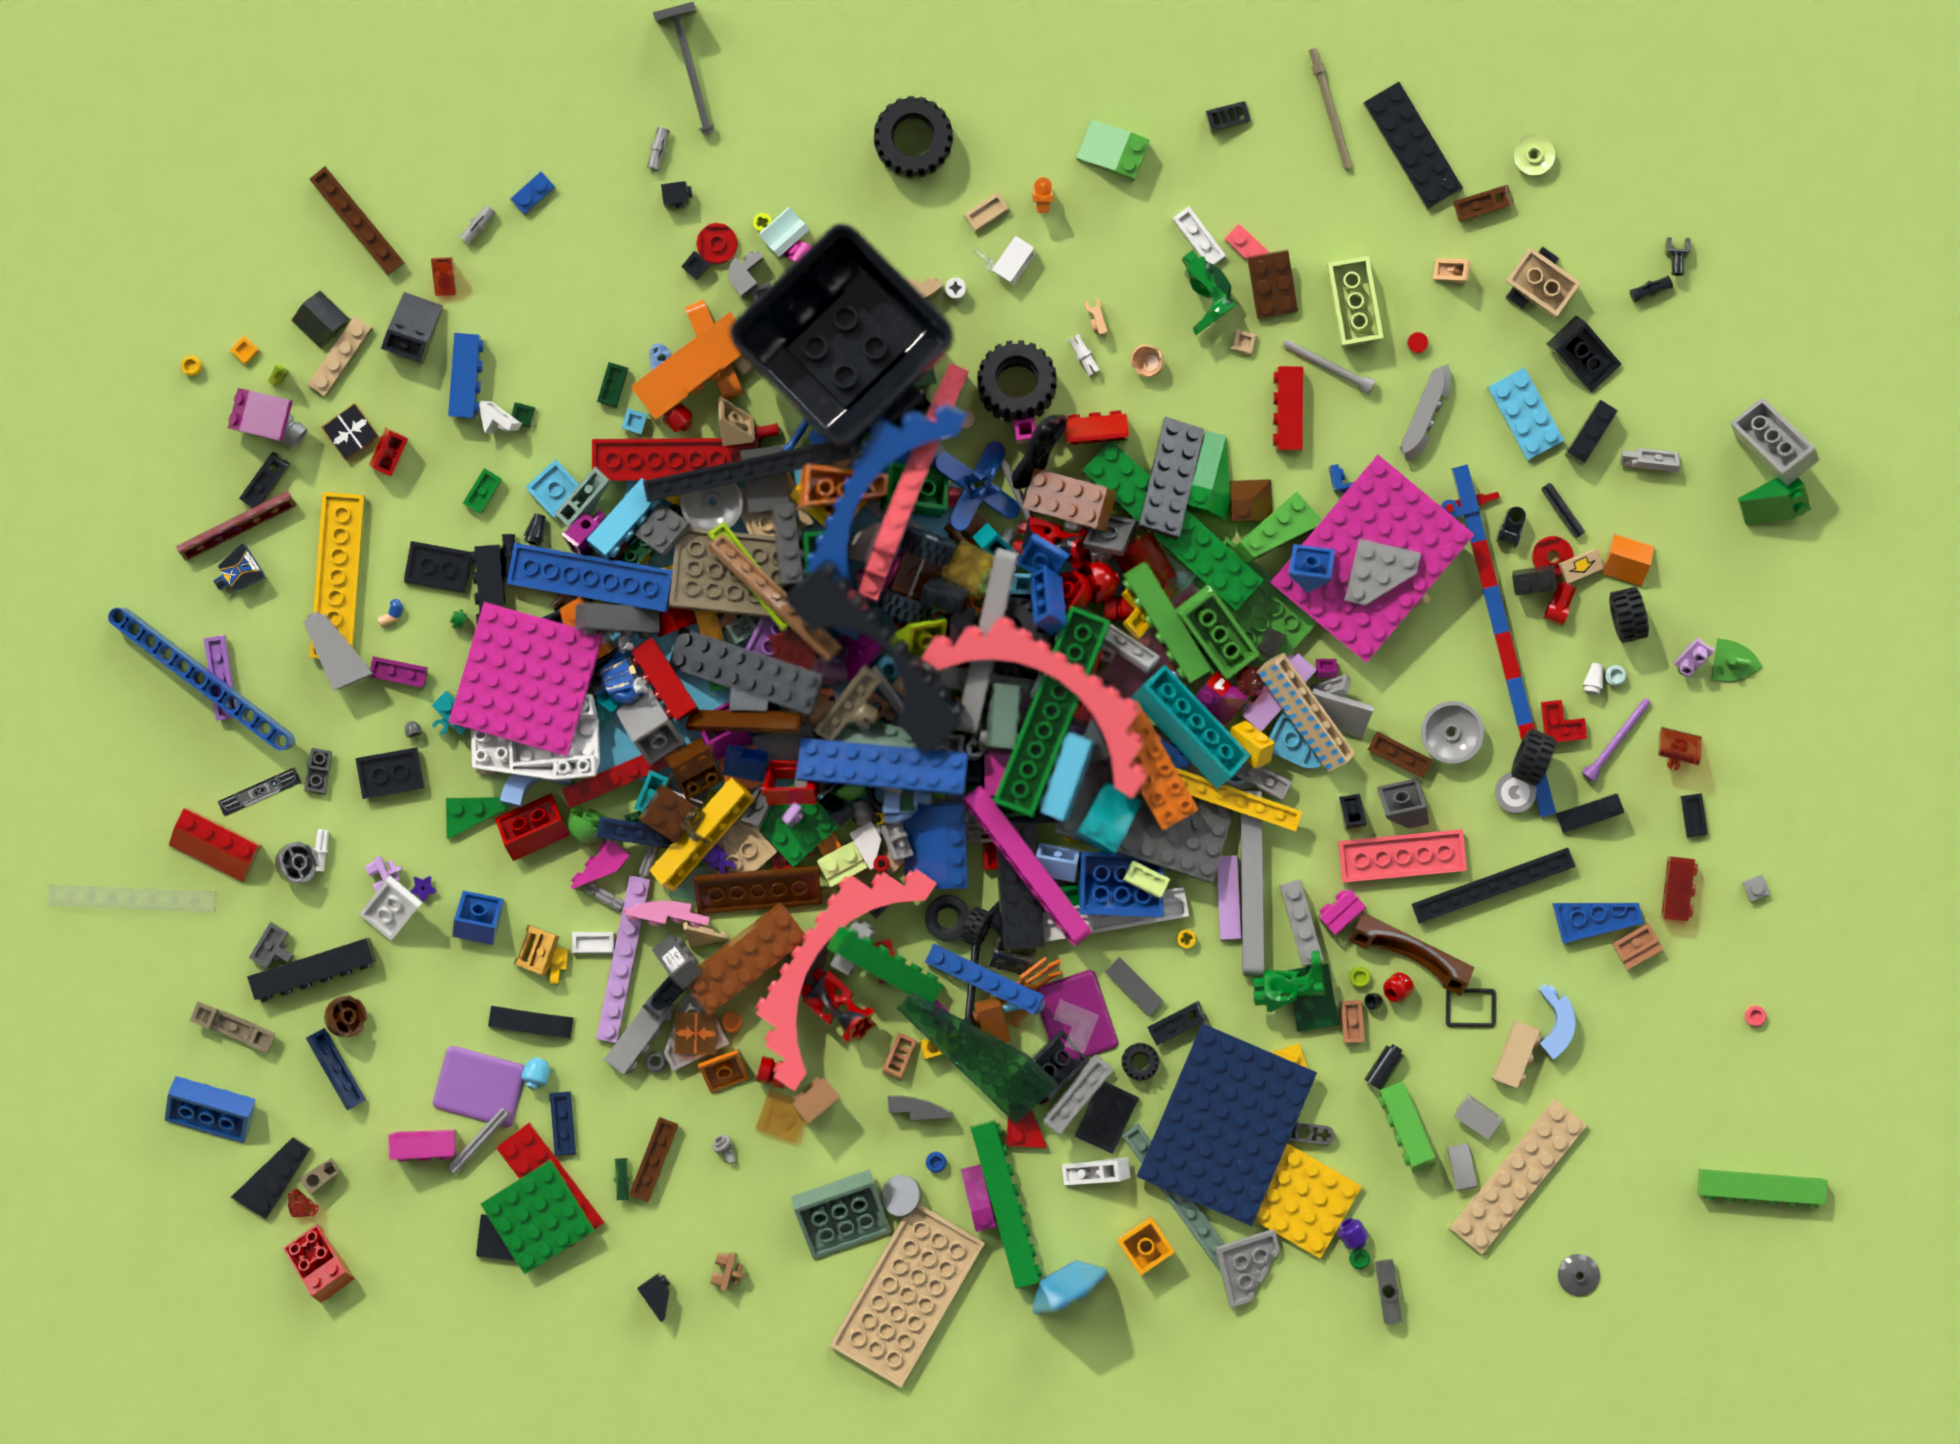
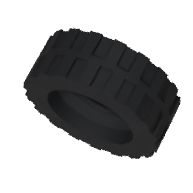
[925,895,970,941]

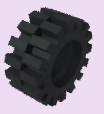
[961,906,993,947]
[1121,1043,1159,1081]

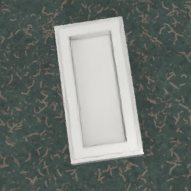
[572,932,614,953]

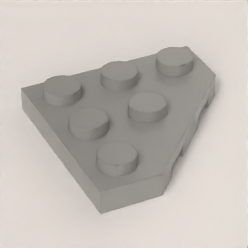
[1345,539,1421,605]
[664,993,730,1071]
[1215,1229,1280,1308]

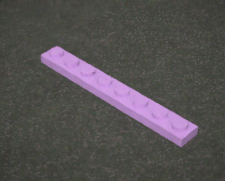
[596,875,651,1043]

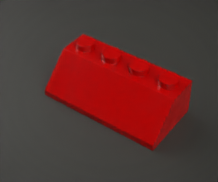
[169,808,262,882]

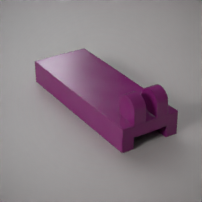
[369,656,429,688]

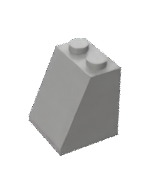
[615,688,685,765]

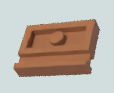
[1612,923,1664,970]

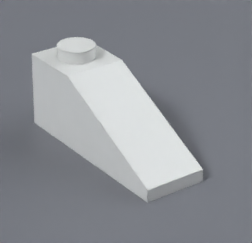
[1062,1157,1131,1185]

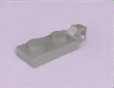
[1620,448,1679,472]

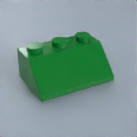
[880,463,948,518]

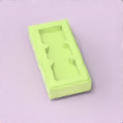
[1123,861,1170,899]

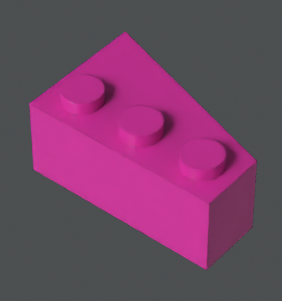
[388,1129,457,1162]

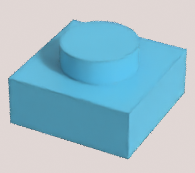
[622,408,648,435]

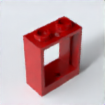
[762,760,820,805]

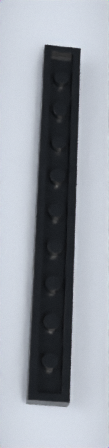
[643,442,852,502]

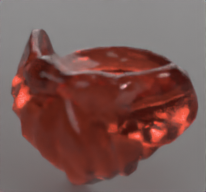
[288,1188,319,1218]

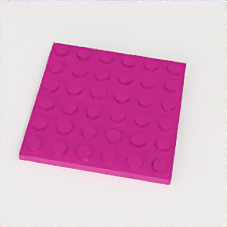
[449,602,603,756]

